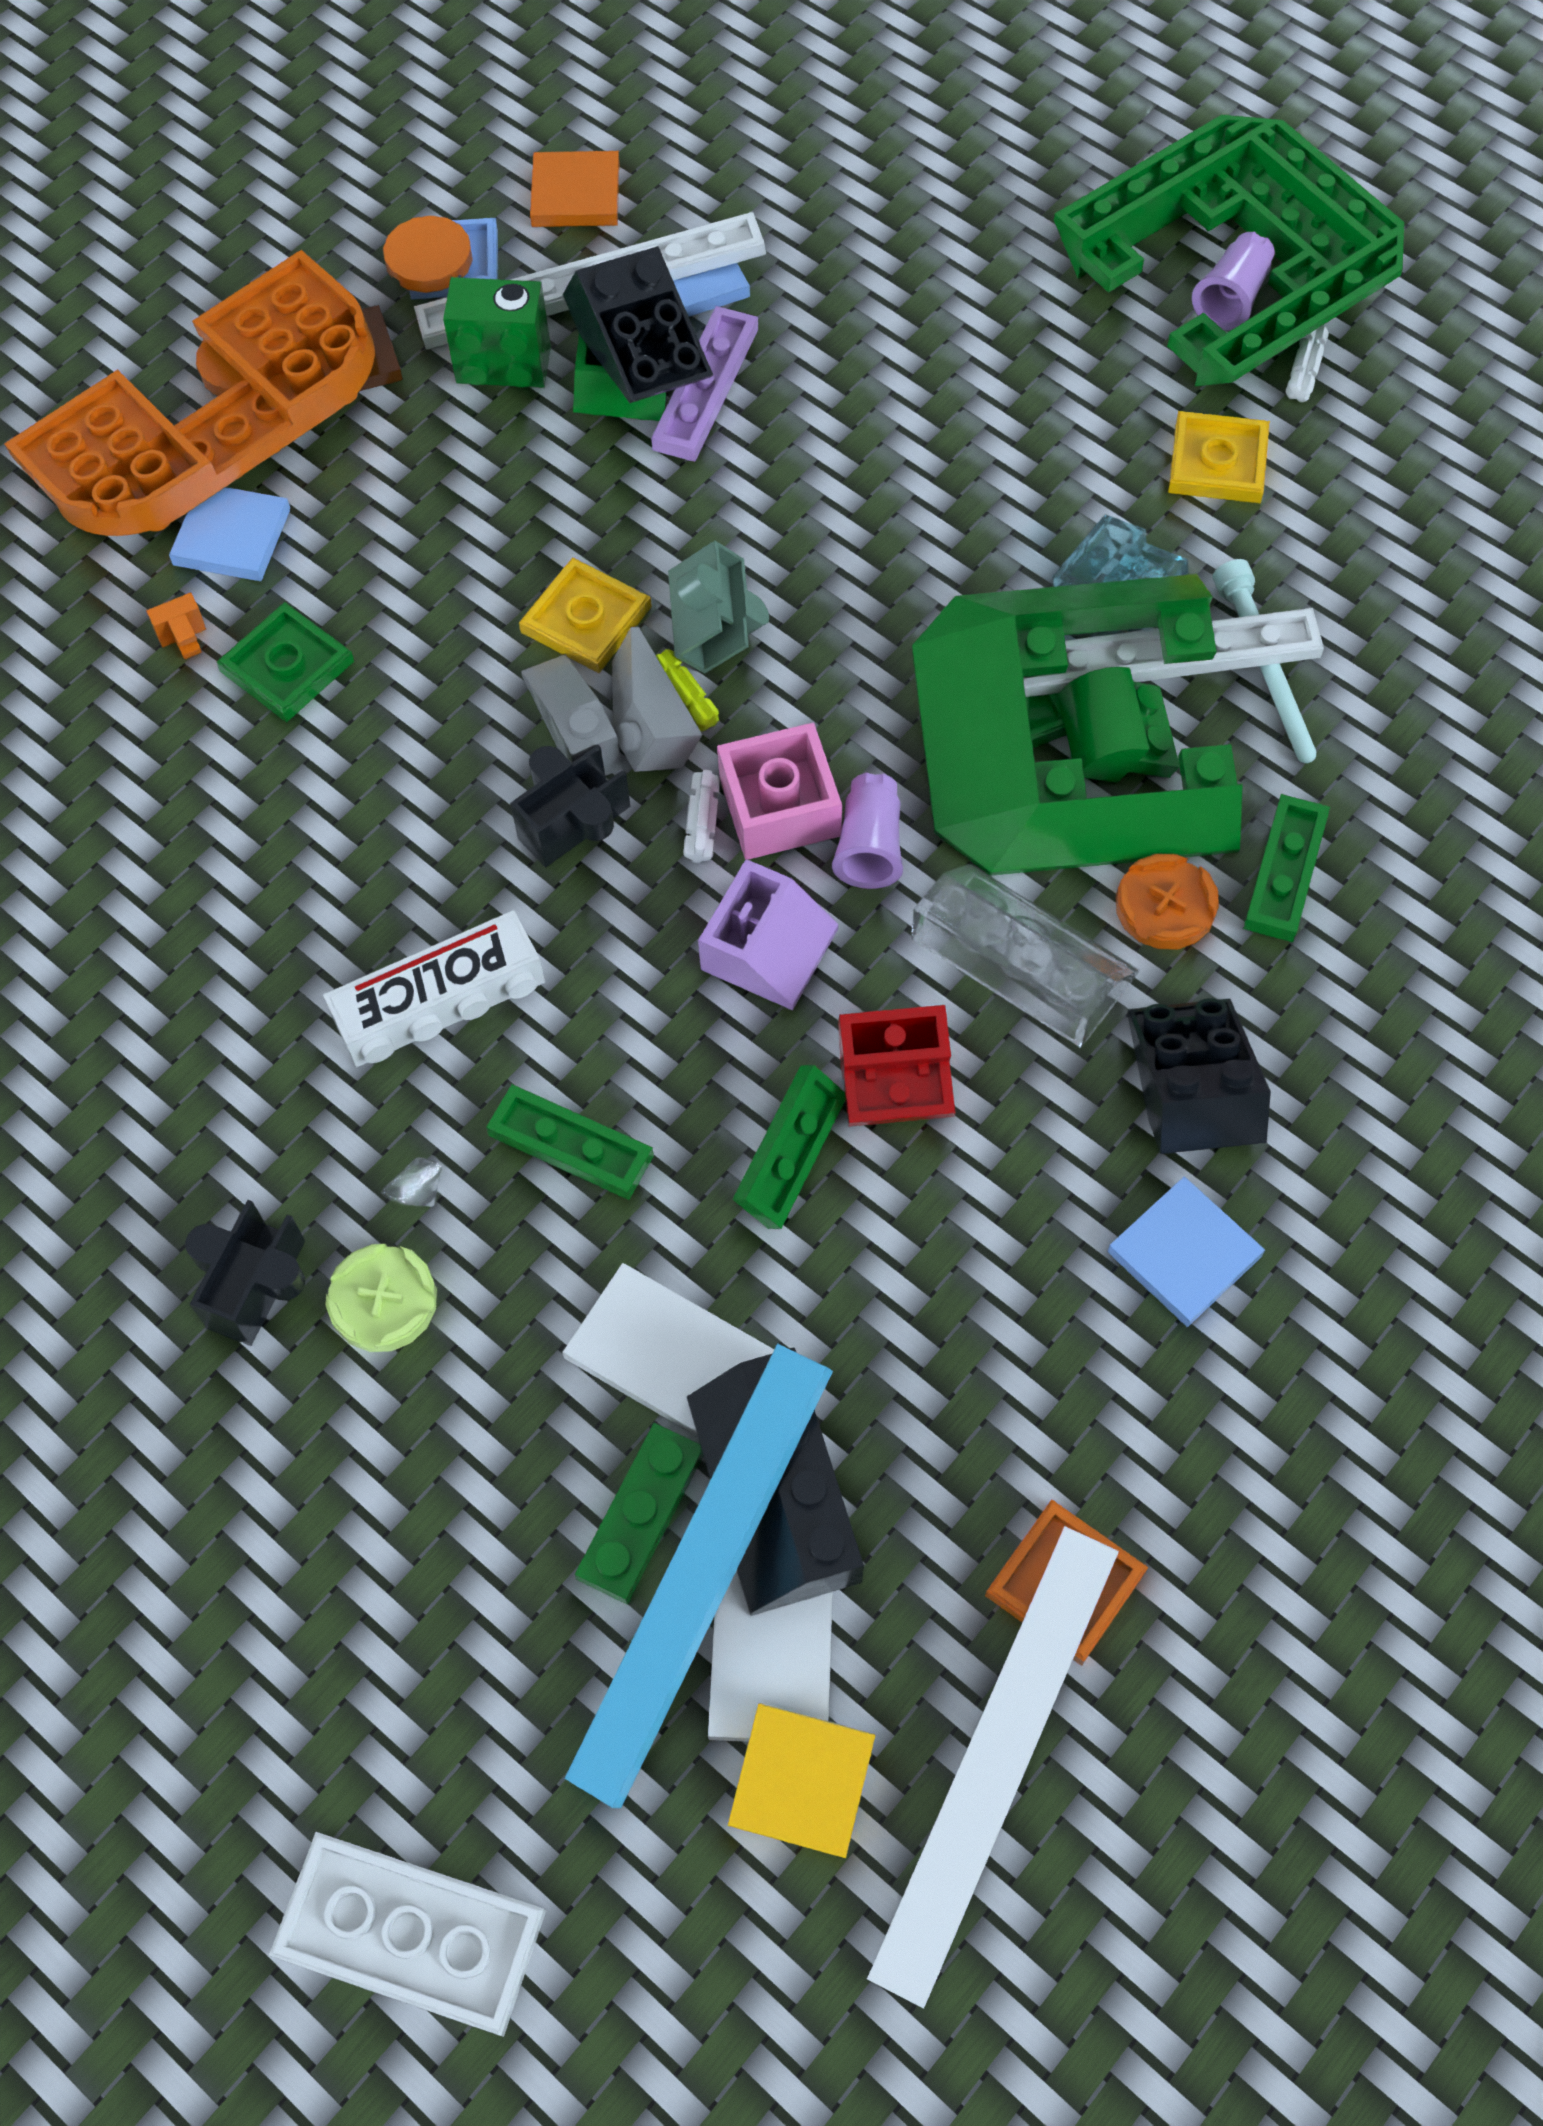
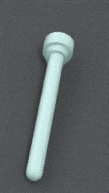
[1212,559,1316,763]

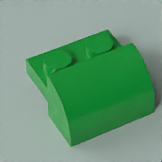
[1058,667,1180,783]

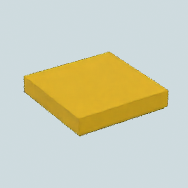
[1168,411,1270,504]
[519,557,652,673]
[728,1703,876,1858]

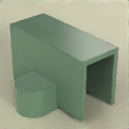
[668,540,769,674]

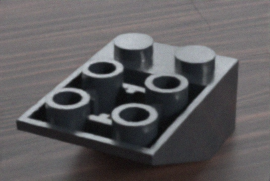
[562,246,713,403]
[1128,998,1271,1154]

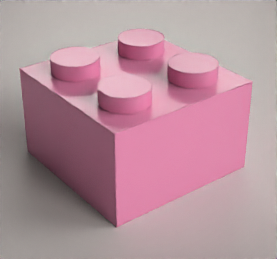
[717,722,842,860]

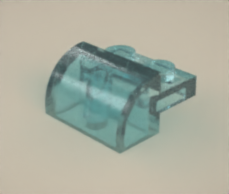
[1052,514,1188,633]

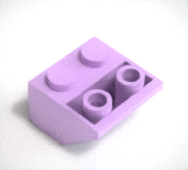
[698,859,838,1010]

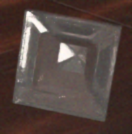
[381,1157,442,1207]

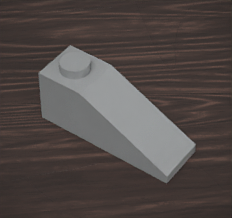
[612,627,702,772]
[521,654,622,776]

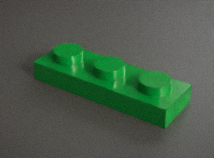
[1243,794,1330,943]
[732,1065,846,1229]
[486,1084,654,1200]
[574,1423,703,1605]

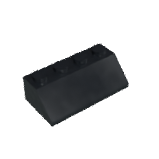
[687,1347,864,1616]

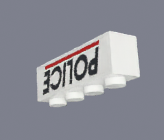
[323,910,545,1068]

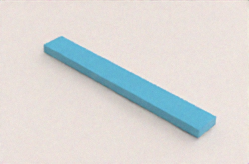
[564,1343,833,1808]

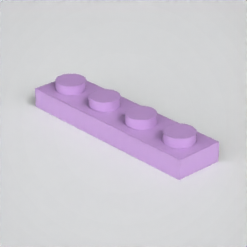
[651,306,758,462]

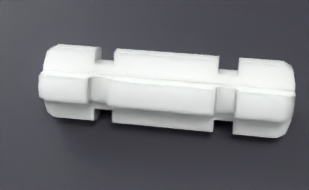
[1286,326,1329,403]
[683,769,720,864]

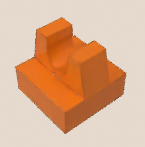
[146,592,206,660]

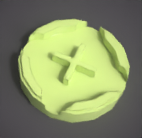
[326,1244,437,1352]

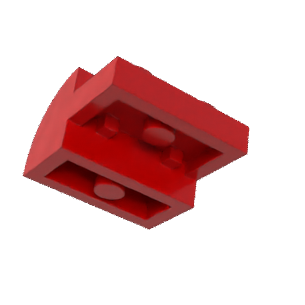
[838,1005,956,1127]

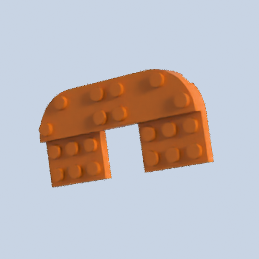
[4,250,375,536]

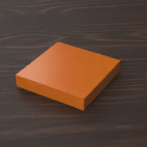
[530,151,620,227]
[985,1499,1148,1666]

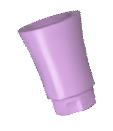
[1192,232,1275,331]
[832,773,903,889]

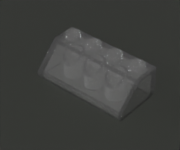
[911,864,1139,1048]

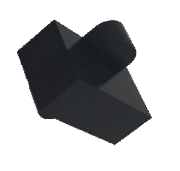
[510,744,631,868]
[185,1200,306,1346]

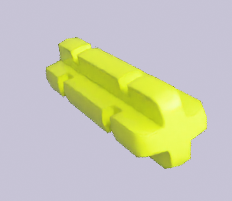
[656,649,719,731]

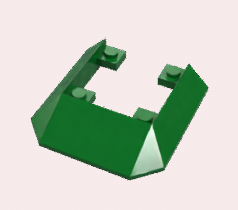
[1054,115,1404,387]
[912,574,1243,876]

